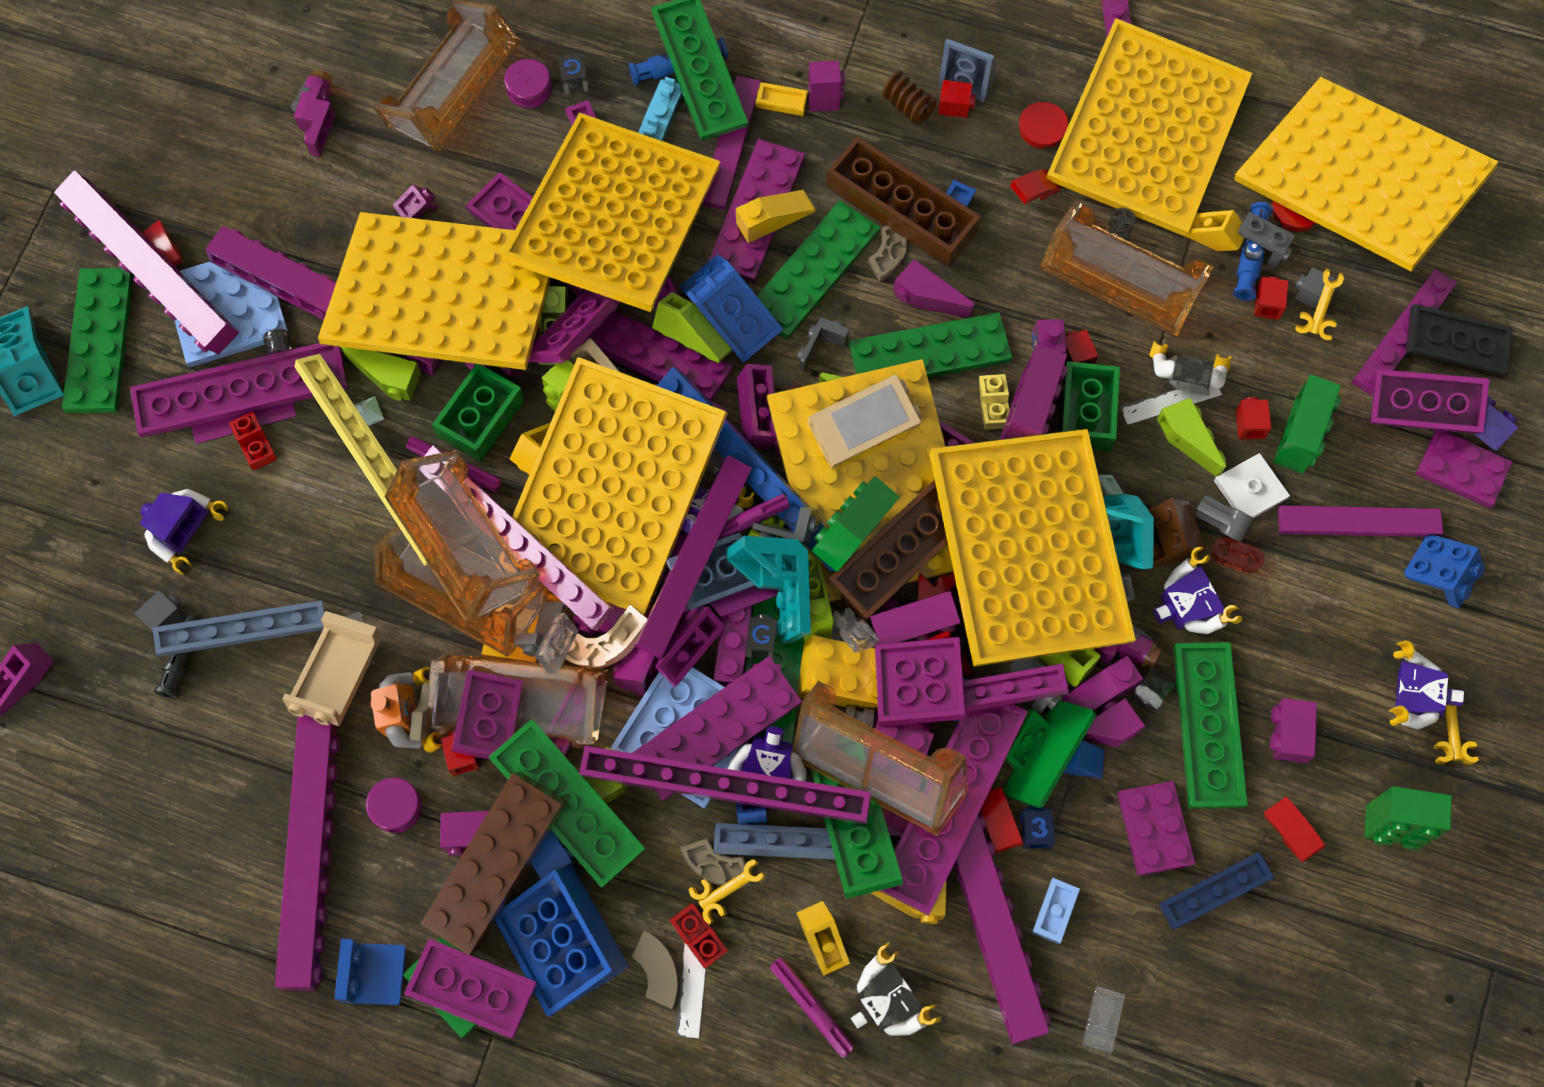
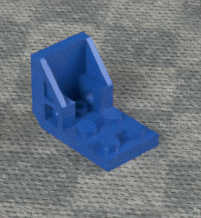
[679,254,783,363]

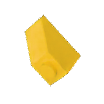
[1186,210,1245,251]
[797,901,850,976]

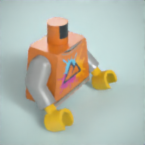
[371,667,442,753]

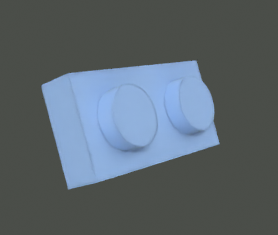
[1032,878,1080,944]

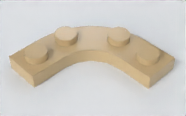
[556,605,647,669]

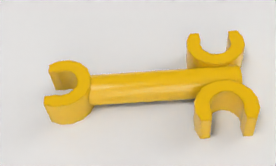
[1295,269,1344,340]
[1434,705,1479,765]
[689,860,766,924]

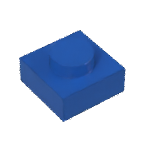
[946,180,976,207]

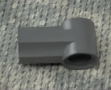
[1195,495,1254,542]

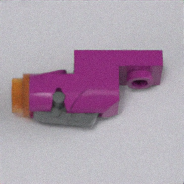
[291,70,336,157]
[1093,624,1162,668]

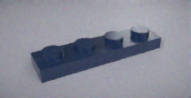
[1158,852,1274,930]

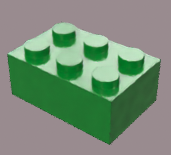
[1059,361,1120,452]
[432,364,525,463]
[1273,374,1342,474]
[812,476,900,572]
[1365,786,1452,850]

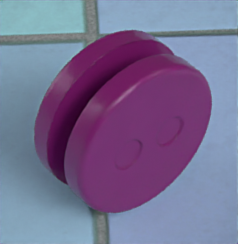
[504,59,552,108]
[366,777,422,833]

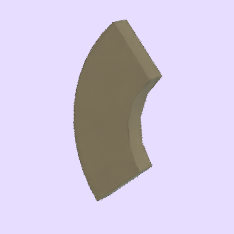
[868,226,907,282]
[410,683,441,741]
[680,838,752,888]
[632,931,678,1010]

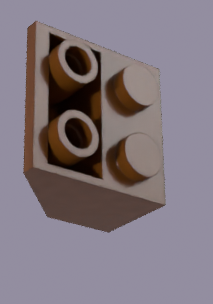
[1148,498,1206,568]

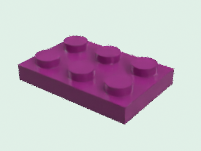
[1415,430,1512,509]
[451,669,523,759]
[1117,781,1195,876]

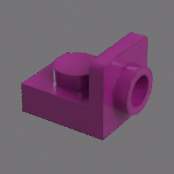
[393,184,439,219]

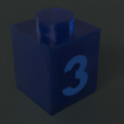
[1020,805,1055,849]

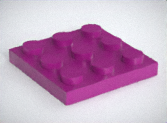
[875,637,966,726]

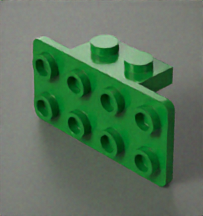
[1003,701,1096,808]

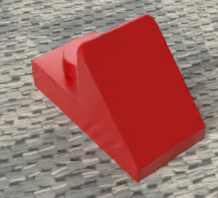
[916,571,957,602]

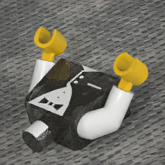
[1149,341,1232,396]
[849,942,941,1036]

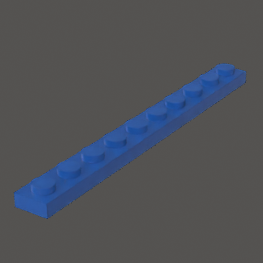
[657,367,836,573]

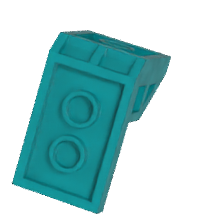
[0,306,64,416]
[1103,494,1154,569]
[726,536,811,644]

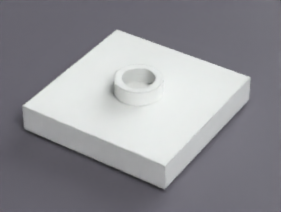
[1214,453,1290,518]

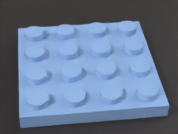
[175,262,290,368]
[610,667,747,809]

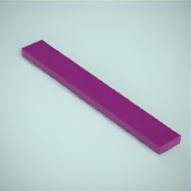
[634,455,751,659]

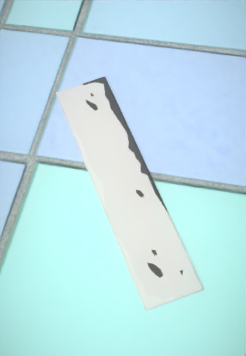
[1120,381,1222,424]
[675,923,710,1038]

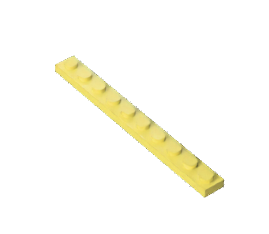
[295,354,451,566]

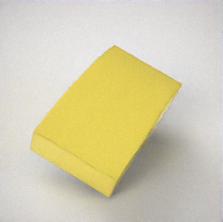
[979,374,1010,430]

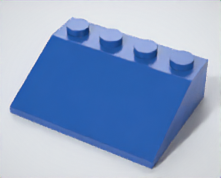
[496,866,629,1017]

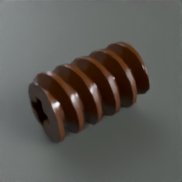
[882,70,936,125]

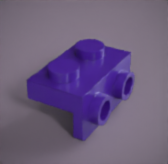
[1475,396,1518,451]

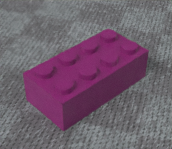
[1000,343,1068,440]
[1369,369,1490,434]

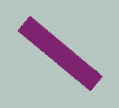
[192,402,296,444]
[710,586,779,617]

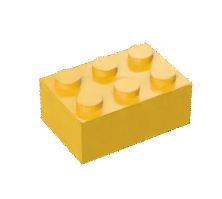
[797,635,878,713]

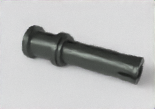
[154,615,199,700]

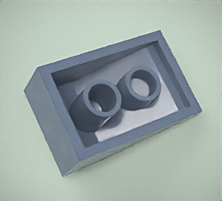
[939,39,997,102]
[666,532,755,611]

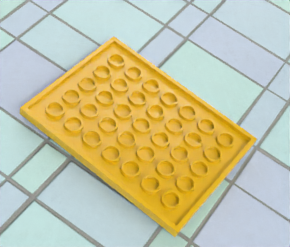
[1046,18,1252,237]
[1235,77,1498,271]
[502,113,720,312]
[318,212,551,370]
[496,357,728,617]
[767,359,954,602]
[929,429,1136,667]

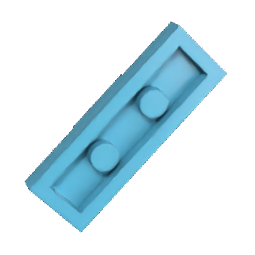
[638,77,683,141]

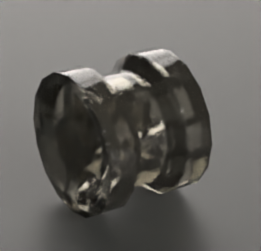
[1107,208,1135,240]
[263,329,292,355]

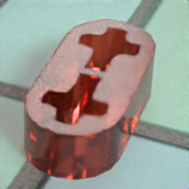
[1211,537,1264,574]

